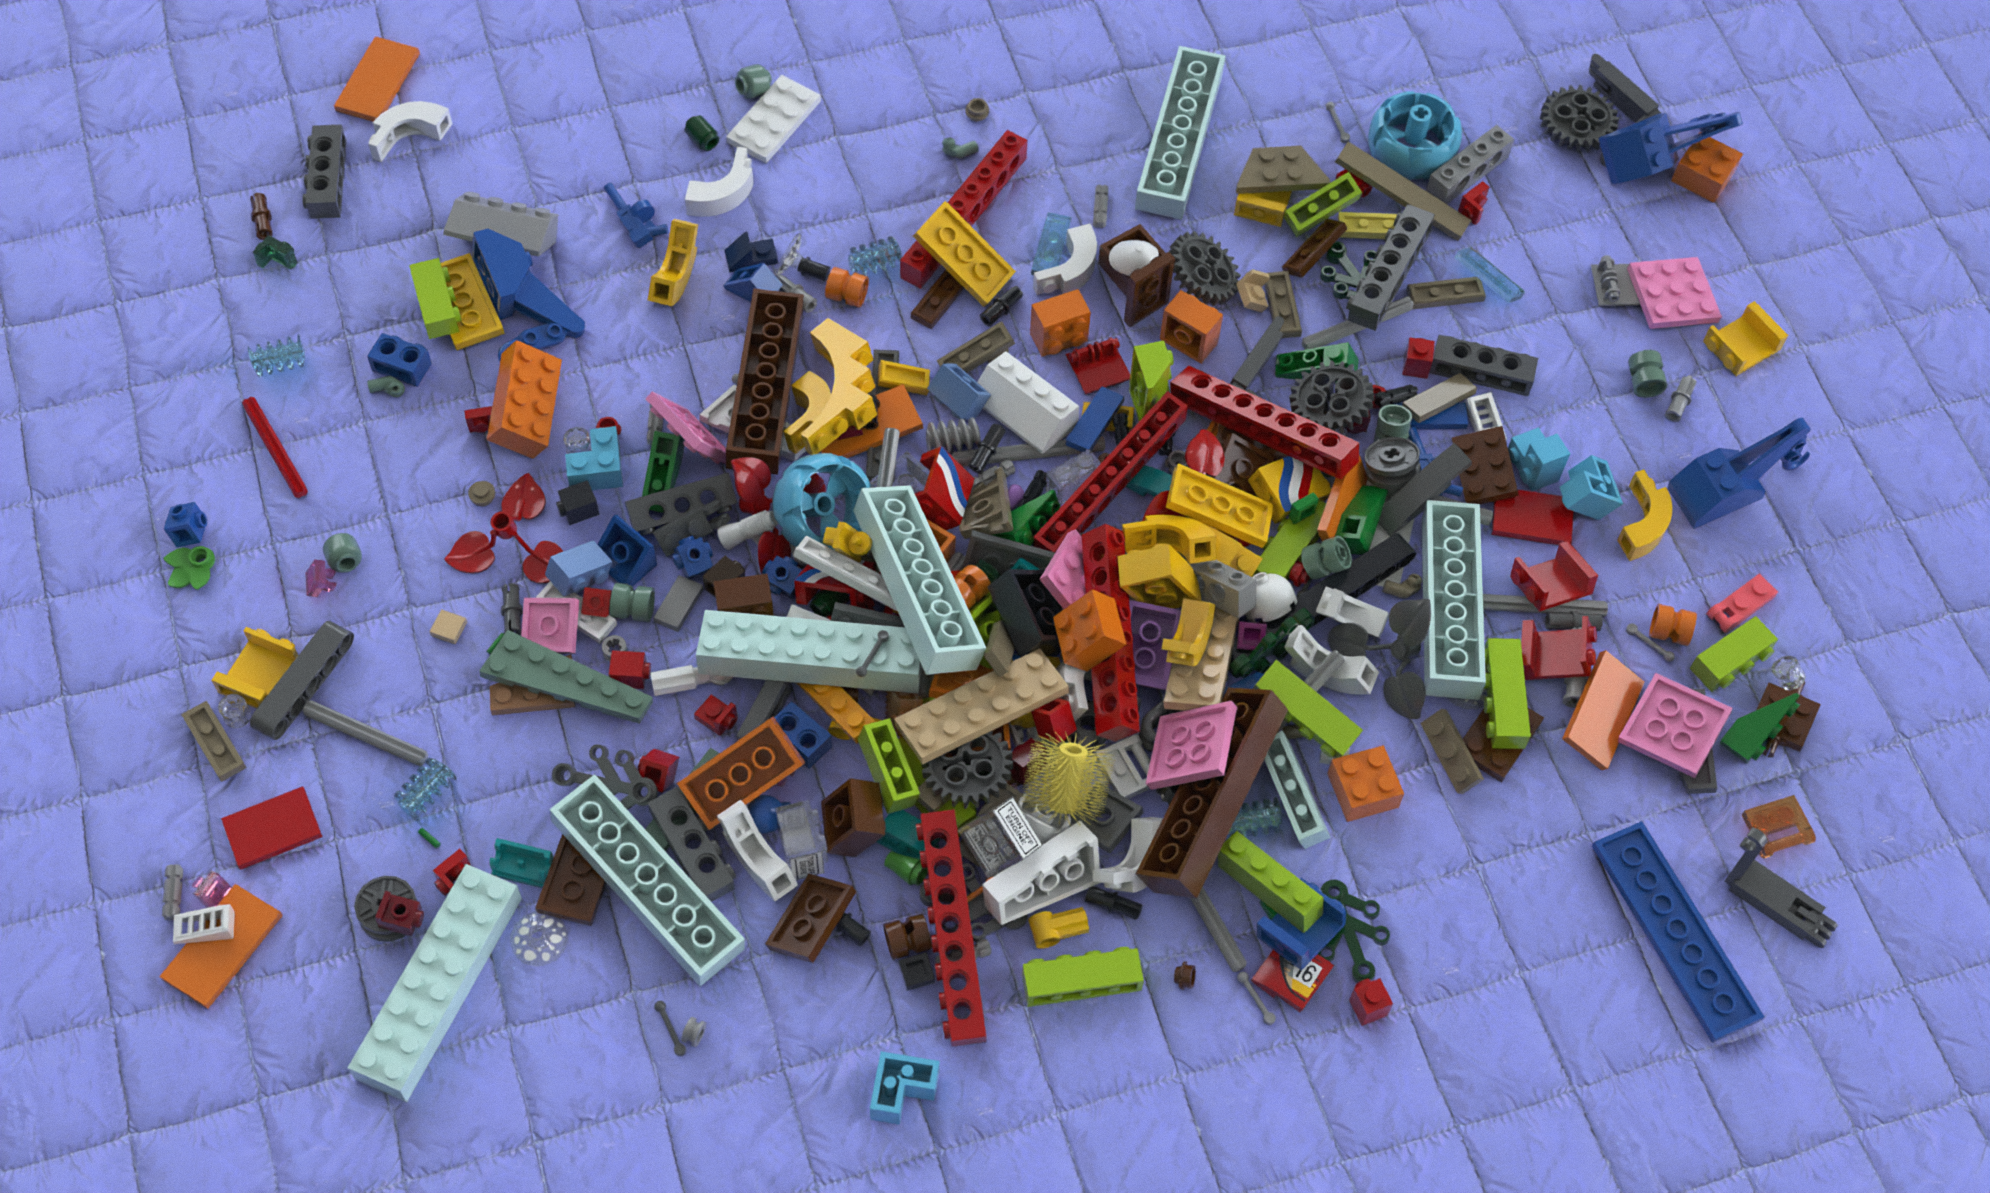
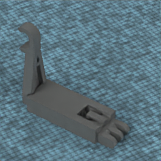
[1588,54,1662,167]
[1230,316,1284,398]
[736,680,792,740]
[1724,827,1838,948]

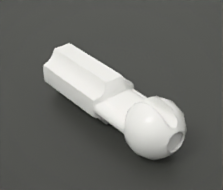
[650,665,733,696]

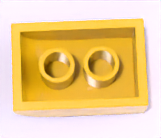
[1118,544,1201,609]

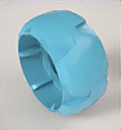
[1368,91,1462,180]
[772,453,870,550]

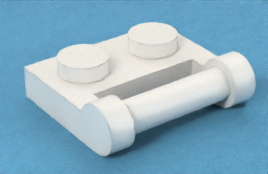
[1095,735,1150,799]

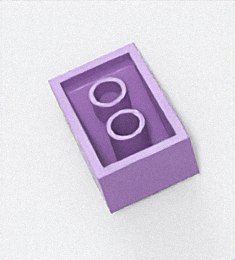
[1129,600,1181,691]

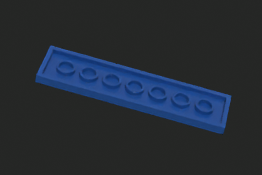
[1592,821,1765,1043]

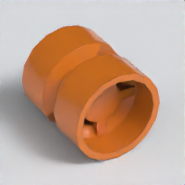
[825,267,869,308]
[954,565,990,610]
[1649,603,1697,646]

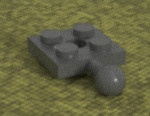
[1049,783,1143,853]

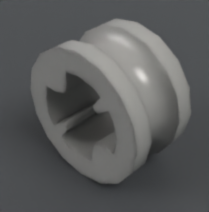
[602,635,627,662]
[681,1017,706,1047]

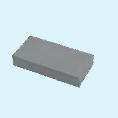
[654,575,703,632]

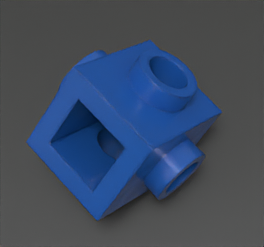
[164,502,208,548]
[672,536,713,579]
[762,556,802,599]

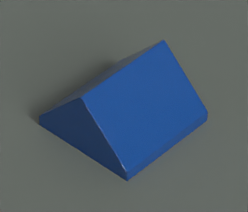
[597,515,657,587]

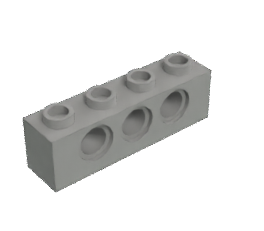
[1426,125,1514,204]
[1176,551,1256,618]

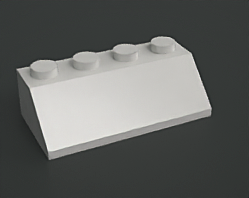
[977,351,1079,454]

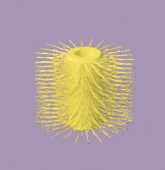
[1021,732,1115,826]

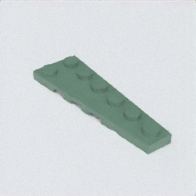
[479,630,653,724]

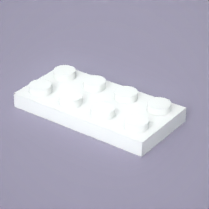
[726,74,821,164]

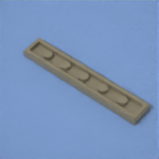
[1335,141,1471,241]

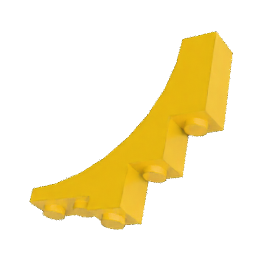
[801,318,877,455]

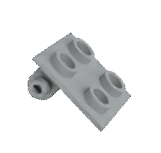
[1591,255,1641,306]

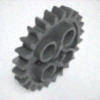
[1540,85,1619,152]
[1169,231,1241,306]
[1289,361,1374,434]
[921,730,1013,809]

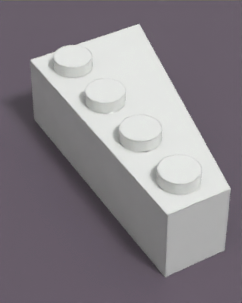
[982,821,1101,925]

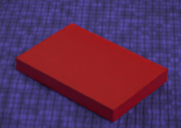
[1491,489,1574,545]
[221,786,323,870]

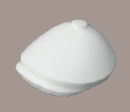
[1109,240,1159,276]

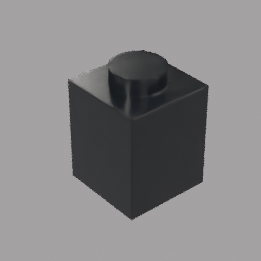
[556,480,600,525]

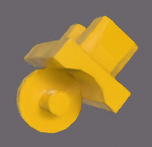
[823,521,872,563]

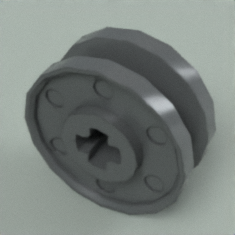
[1365,437,1421,490]
[354,876,417,942]

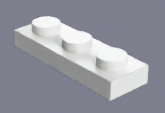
[536,581,617,644]

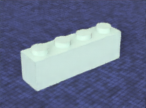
[1264,731,1331,849]

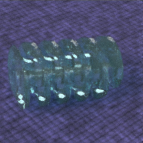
[848,236,902,276]
[248,334,306,377]
[394,758,457,821]
[1229,797,1282,837]

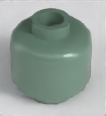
[735,64,772,98]
[323,533,362,573]

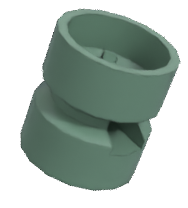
[1628,350,1667,398]
[1374,404,1412,442]
[1301,536,1352,580]
[610,583,655,622]

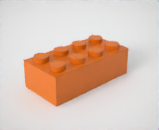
[486,340,562,459]
[677,716,805,830]

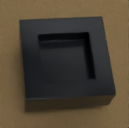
[899,952,935,991]

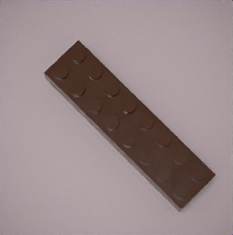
[726,288,804,475]
[1136,687,1288,899]

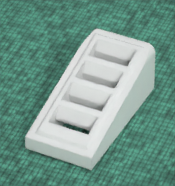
[1464,392,1507,440]
[173,905,235,944]

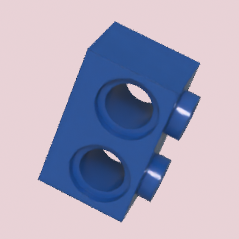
[367,333,432,387]
[774,701,832,769]

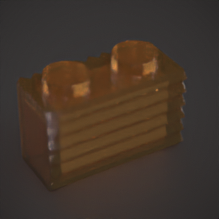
[884,691,923,737]

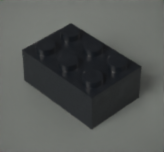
[987,569,1063,657]

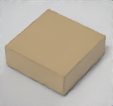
[429,609,467,645]

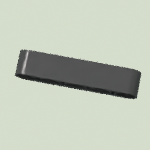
[250,621,354,740]

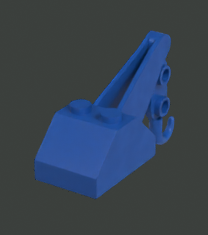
[1598,112,1743,184]
[472,228,585,362]
[1667,418,1811,529]

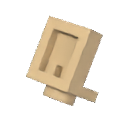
[1236,269,1270,312]

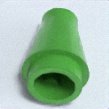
[884,851,928,886]

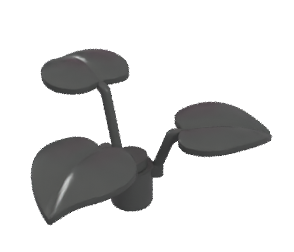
[1327,599,1431,719]

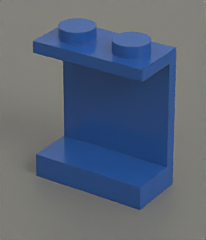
[1257,878,1346,971]

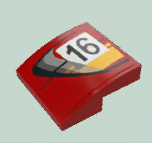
[1250,950,1334,1012]

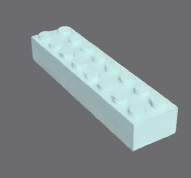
[1135,46,1226,220]
[853,485,986,675]
[1422,500,1486,700]
[696,610,922,693]
[550,774,745,987]
[348,864,522,1102]

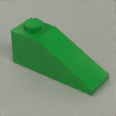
[642,431,685,513]

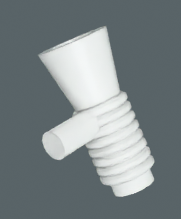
[717,510,778,550]

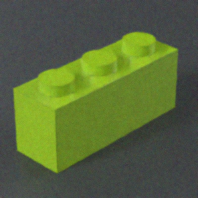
[1284,172,1362,238]
[409,258,462,339]
[1690,616,1778,692]
[858,718,920,814]

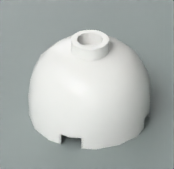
[1245,572,1297,623]
[1017,793,1071,847]

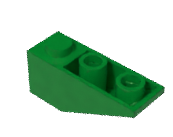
[1275,342,1359,384]
[1335,485,1388,555]
[991,490,1060,546]
[1720,693,1800,763]

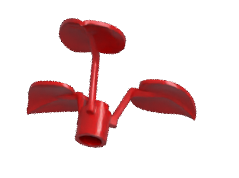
[1142,429,1251,547]
[731,457,826,574]
[444,473,563,584]

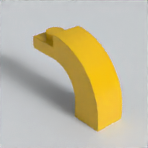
[648,219,699,306]
[783,371,831,454]
[1617,469,1673,561]
[1122,515,1216,564]
[1203,523,1263,577]
[1162,598,1216,666]

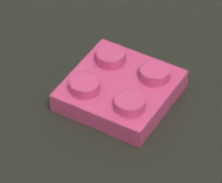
[521,598,579,654]

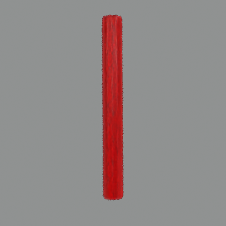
[242,397,308,498]

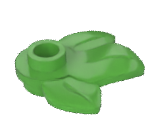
[163,546,215,590]

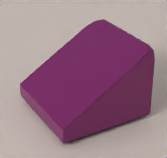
[1237,621,1267,650]

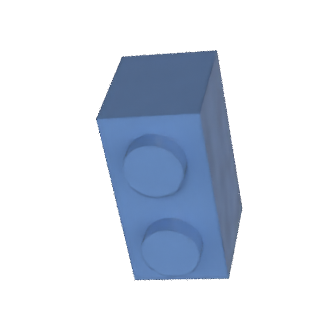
[927,364,991,420]
[545,540,612,596]

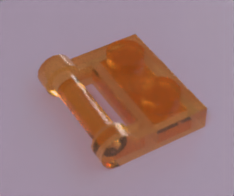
[1741,795,1816,859]

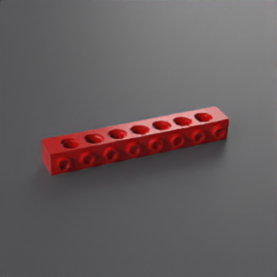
[900,130,1028,289]
[1170,365,1359,480]
[1033,391,1188,553]
[1081,524,1140,742]
[916,809,987,1047]

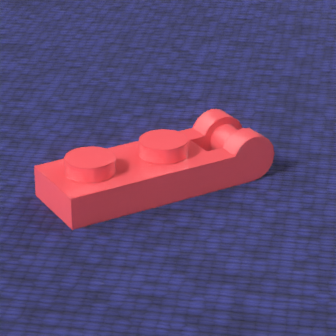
[1706,573,1778,633]

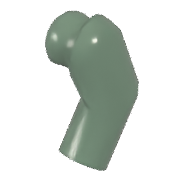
[942,137,979,158]
[367,376,405,397]

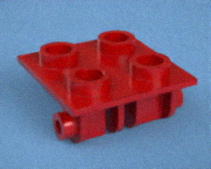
[1066,337,1130,394]

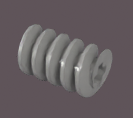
[926,417,981,453]

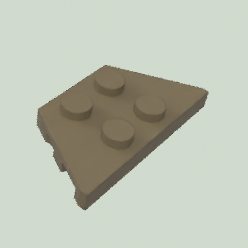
[1236,146,1331,194]
[959,467,1013,539]

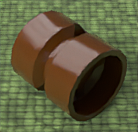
[883,913,932,960]

